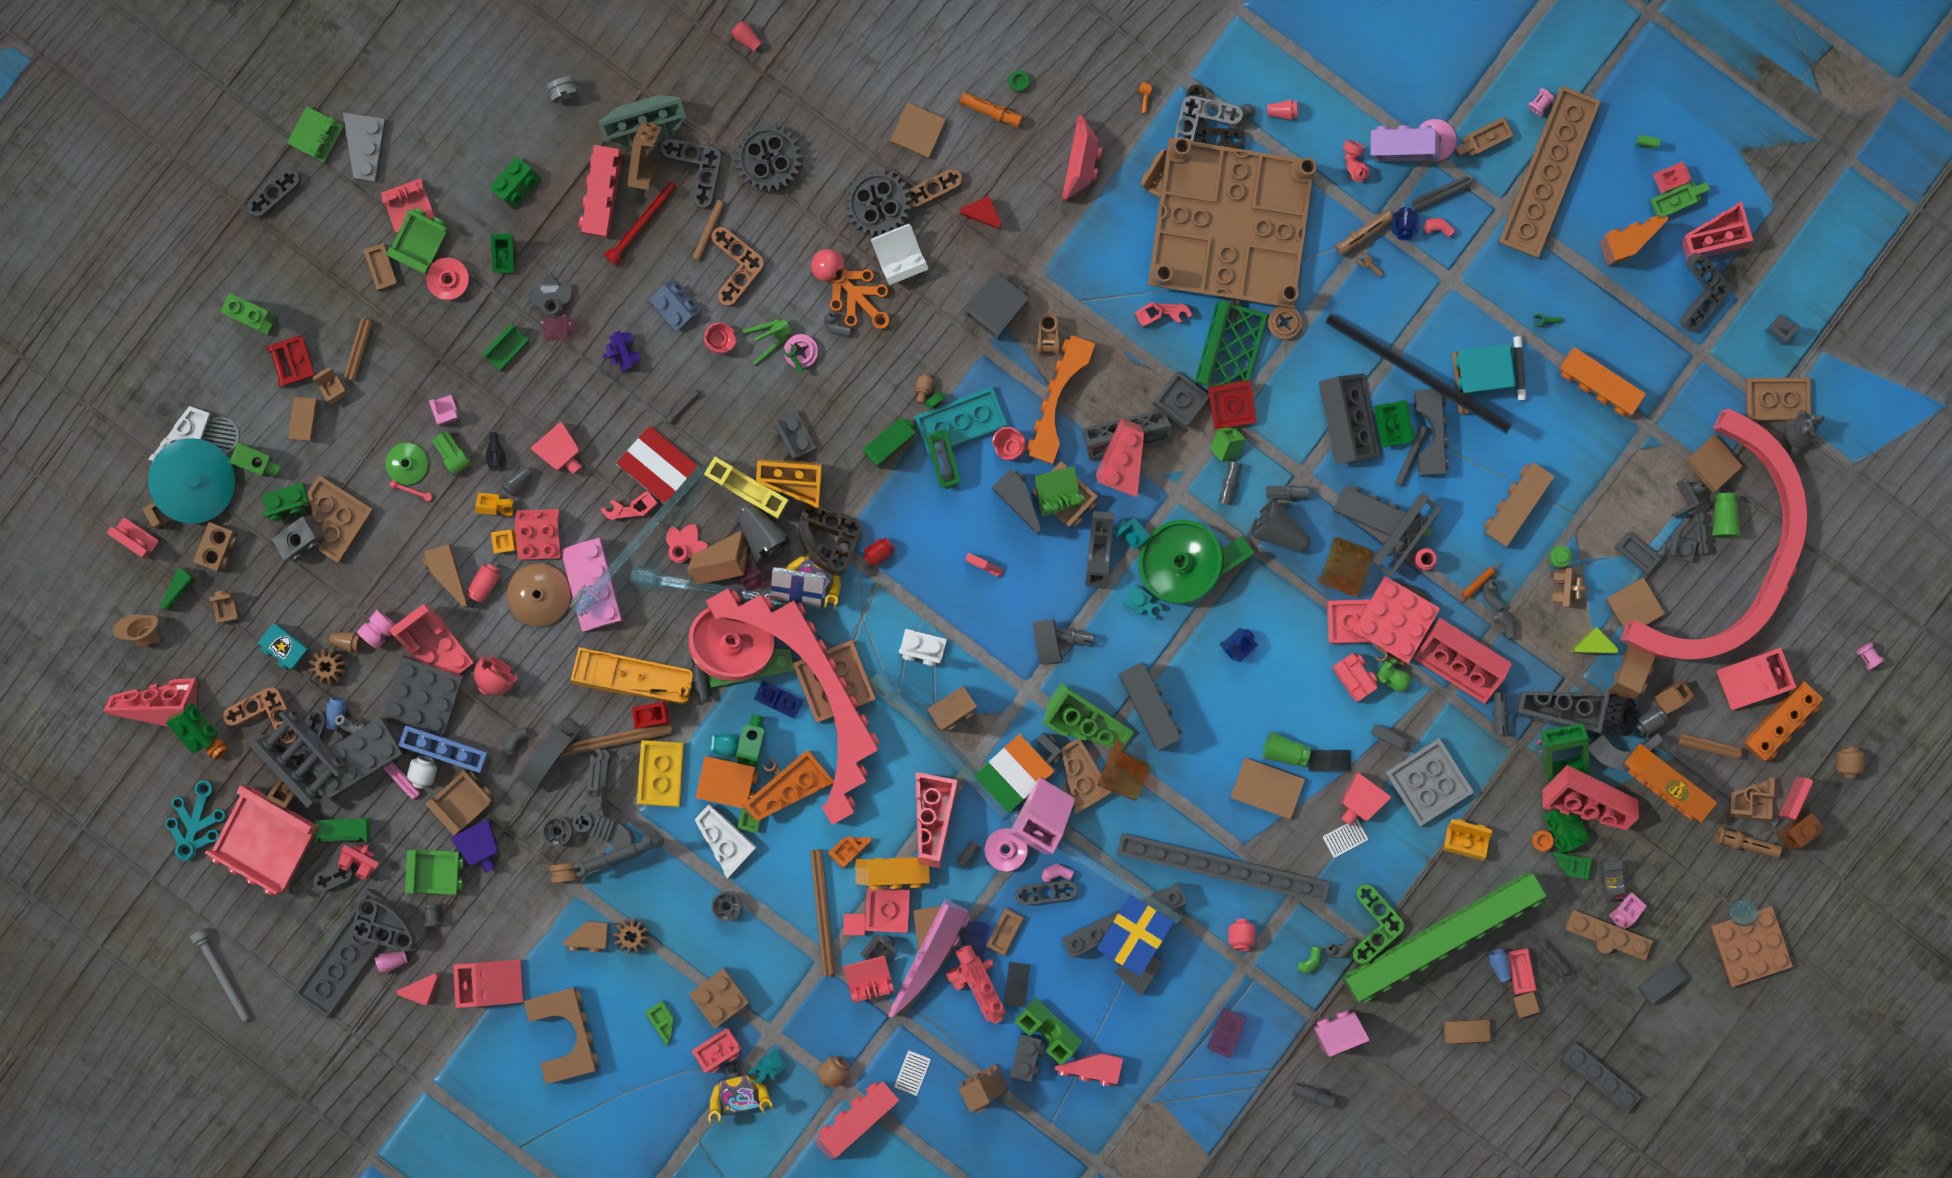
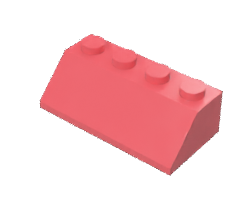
[1413,618,1512,704]

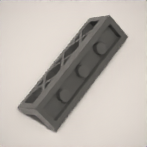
[1082,410,1172,460]
[1371,492,1442,577]

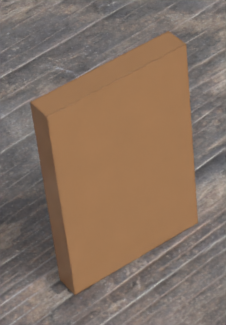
[1745,378,1811,421]
[1230,758,1305,820]

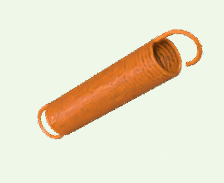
[1459,564,1499,602]

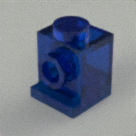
[1219,628,1258,662]

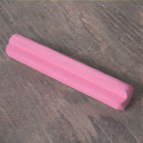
[383,763,421,800]

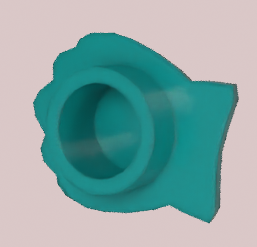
[708,733,739,758]

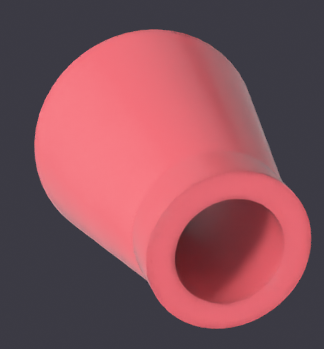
[730,20,762,52]
[1267,99,1298,120]

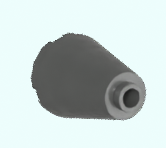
[1250,500,1311,553]
[738,505,792,565]

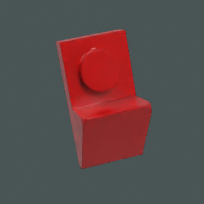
[632,701,669,729]

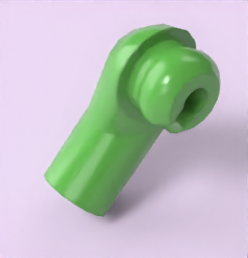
[1297,946,1322,974]

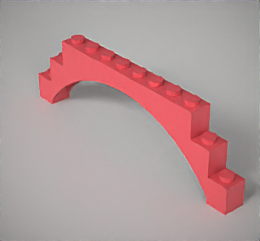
[706,588,880,825]

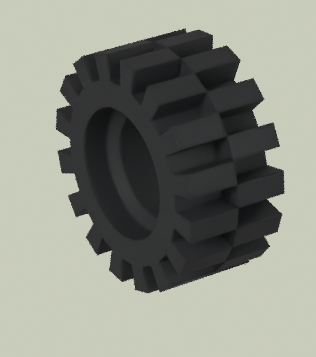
[1604,696,1637,736]

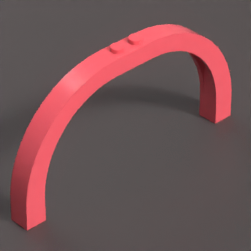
[1620,408,1807,660]

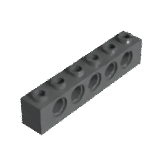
[1061,882,1187,958]

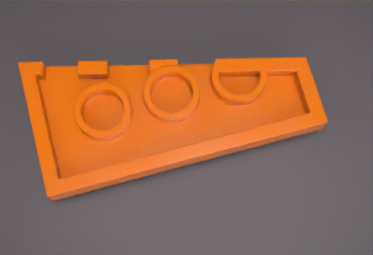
[742,750,834,821]

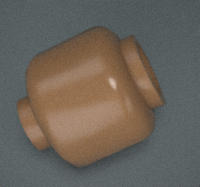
[1836,747,1865,778]
[818,1056,849,1088]

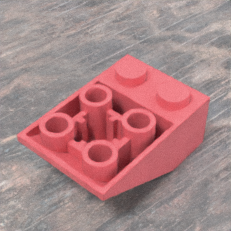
[1716,647,1796,710]
[453,959,523,1008]

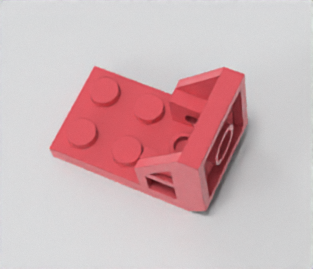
[389,604,474,675]

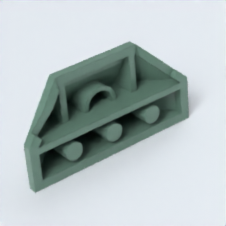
[598,95,686,151]

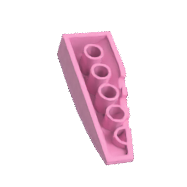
[888,899,970,1018]

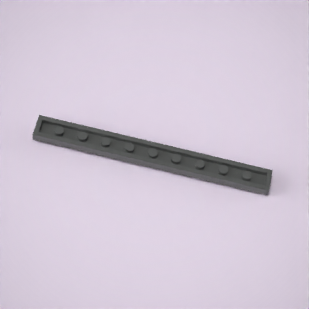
[1117,833,1330,903]

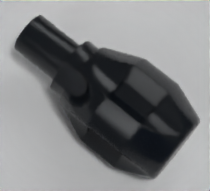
[486,432,506,471]

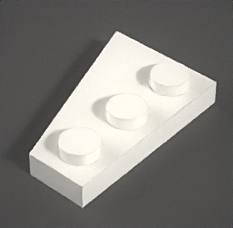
[148,406,211,461]
[695,804,756,878]

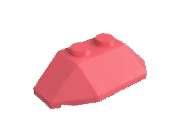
[1062,115,1102,202]

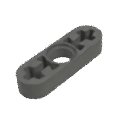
[248,169,301,218]
[1015,880,1077,905]

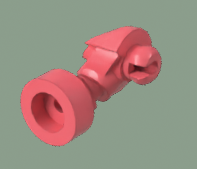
[1343,139,1370,182]

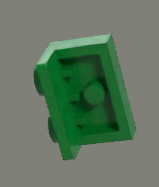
[489,156,541,209]
[1374,400,1414,448]
[165,702,219,754]
[1543,809,1591,853]

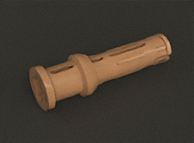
[1715,826,1782,859]

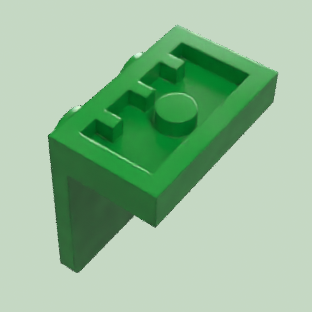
[261,483,311,522]

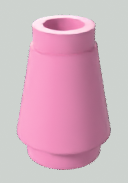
[374,950,408,974]

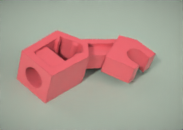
[1134,302,1192,328]
[601,490,659,521]

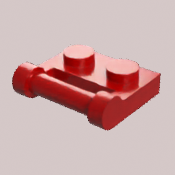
[266,335,315,387]

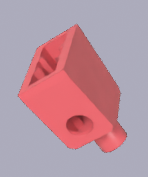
[531,422,582,475]
[1341,772,1391,826]

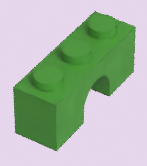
[1014,997,1083,1065]

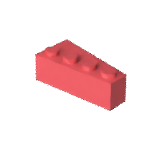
[579,145,623,239]
[1542,765,1639,830]
[916,772,958,868]
[813,1081,900,1160]

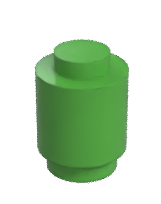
[1547,546,1572,568]

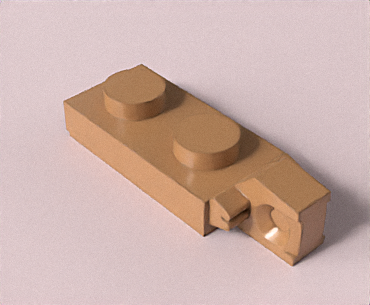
[1454,117,1514,157]

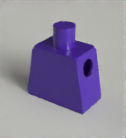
[451,819,500,873]

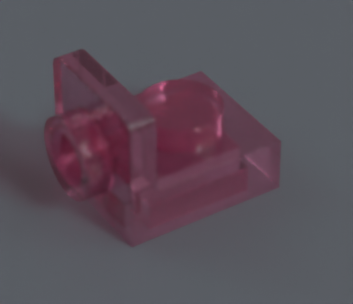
[542,315,573,340]
[739,553,766,591]

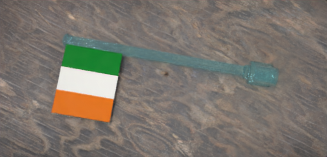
[869,670,1055,821]

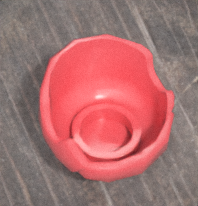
[811,249,844,281]
[704,322,737,355]
[992,427,1026,461]

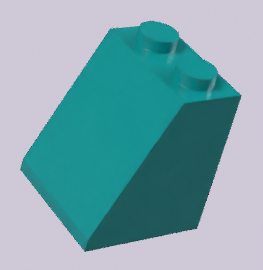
[1455,344,1517,394]

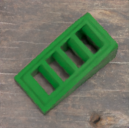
[160,567,196,611]

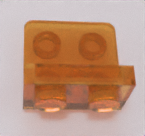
[1317,537,1373,597]

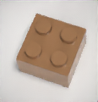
[689,967,750,1029]

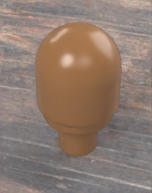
[915,374,934,404]

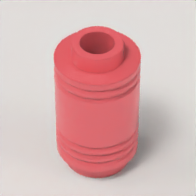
[467,563,501,603]

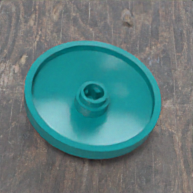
[148,438,235,524]

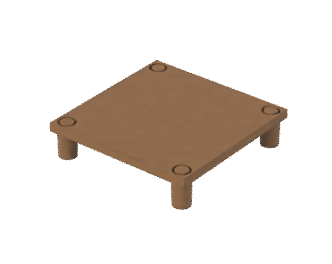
[1147,137,1316,309]

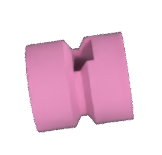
[357,610,395,650]

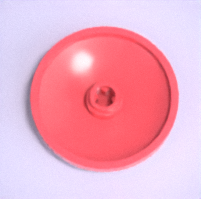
[688,604,774,681]

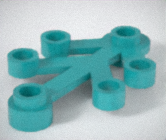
[165,780,226,861]

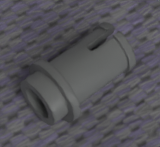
[956,840,981,868]

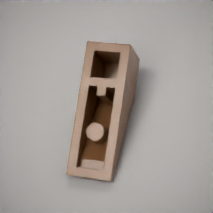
[423,544,469,607]

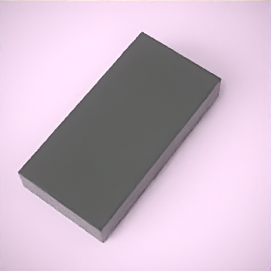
[1615,532,1661,575]

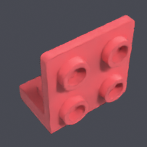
[515,509,561,560]

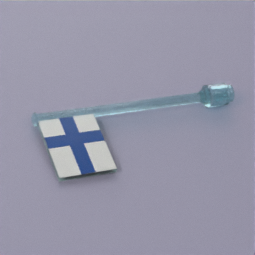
[630,566,825,613]

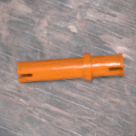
[959,91,1023,129]

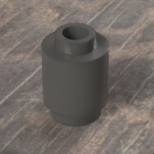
[1635,708,1668,737]

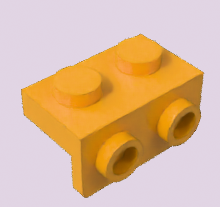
[1443,819,1493,861]

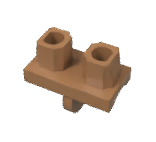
[1552,568,1588,608]

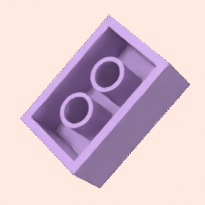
[1371,125,1440,162]

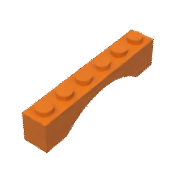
[1026,335,1095,465]

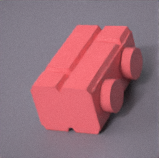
[1331,652,1378,702]

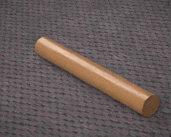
[692,200,725,261]

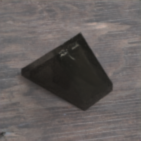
[1308,750,1351,771]

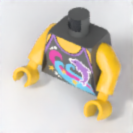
[786,547,841,610]
[708,1063,775,1126]

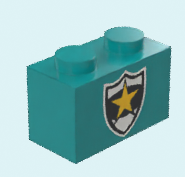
[258,623,310,670]

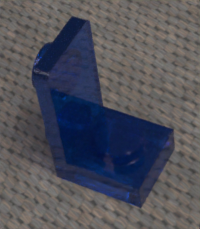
[963,920,990,963]

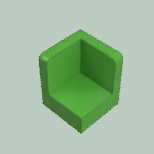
[1210,427,1246,462]

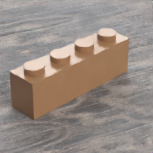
[1483,462,1555,548]

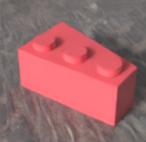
[1681,201,1753,261]

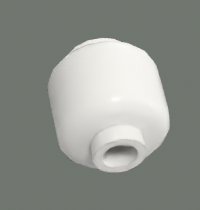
[407,755,437,789]

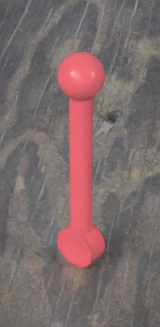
[390,480,432,501]

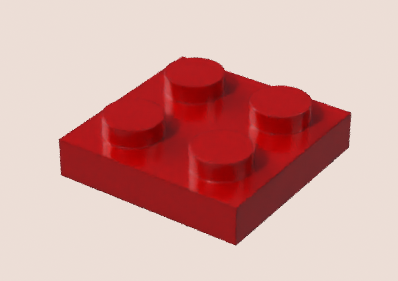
[1208,380,1257,430]

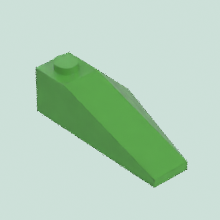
[1043,683,1134,750]

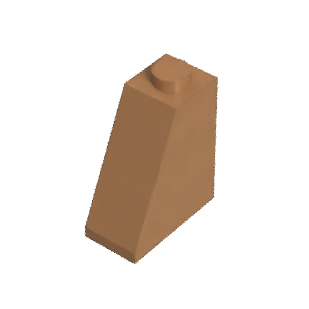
[688,531,750,585]

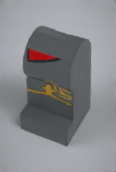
[1599,859,1625,901]

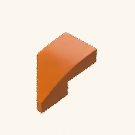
[827,837,872,868]

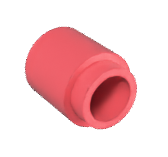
[1413,548,1437,571]

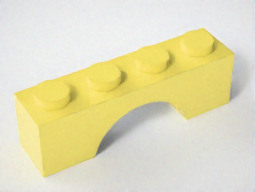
[704,457,790,519]

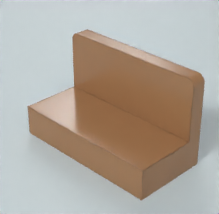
[288,397,320,442]

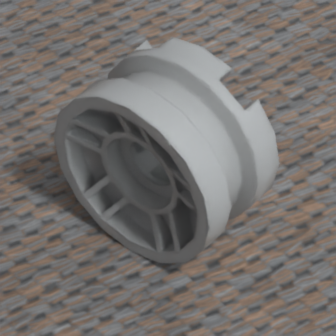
[546,76,580,103]

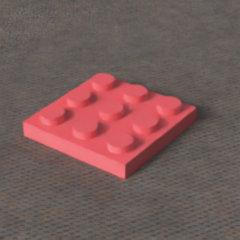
[1352,576,1440,664]

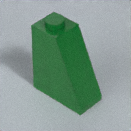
[862,417,916,468]

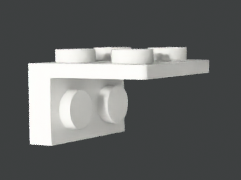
[871,224,928,285]
[899,629,947,667]

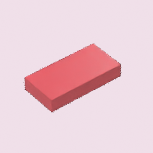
[1507,948,1537,995]

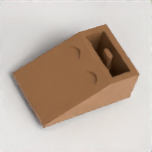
[927,686,977,732]

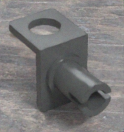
[1671,479,1710,517]

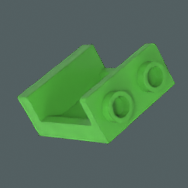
[386,207,449,274]
[221,293,278,336]
[405,849,465,895]

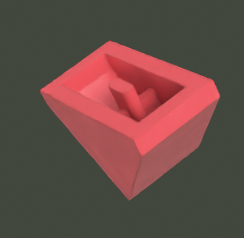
[396,972,440,1006]

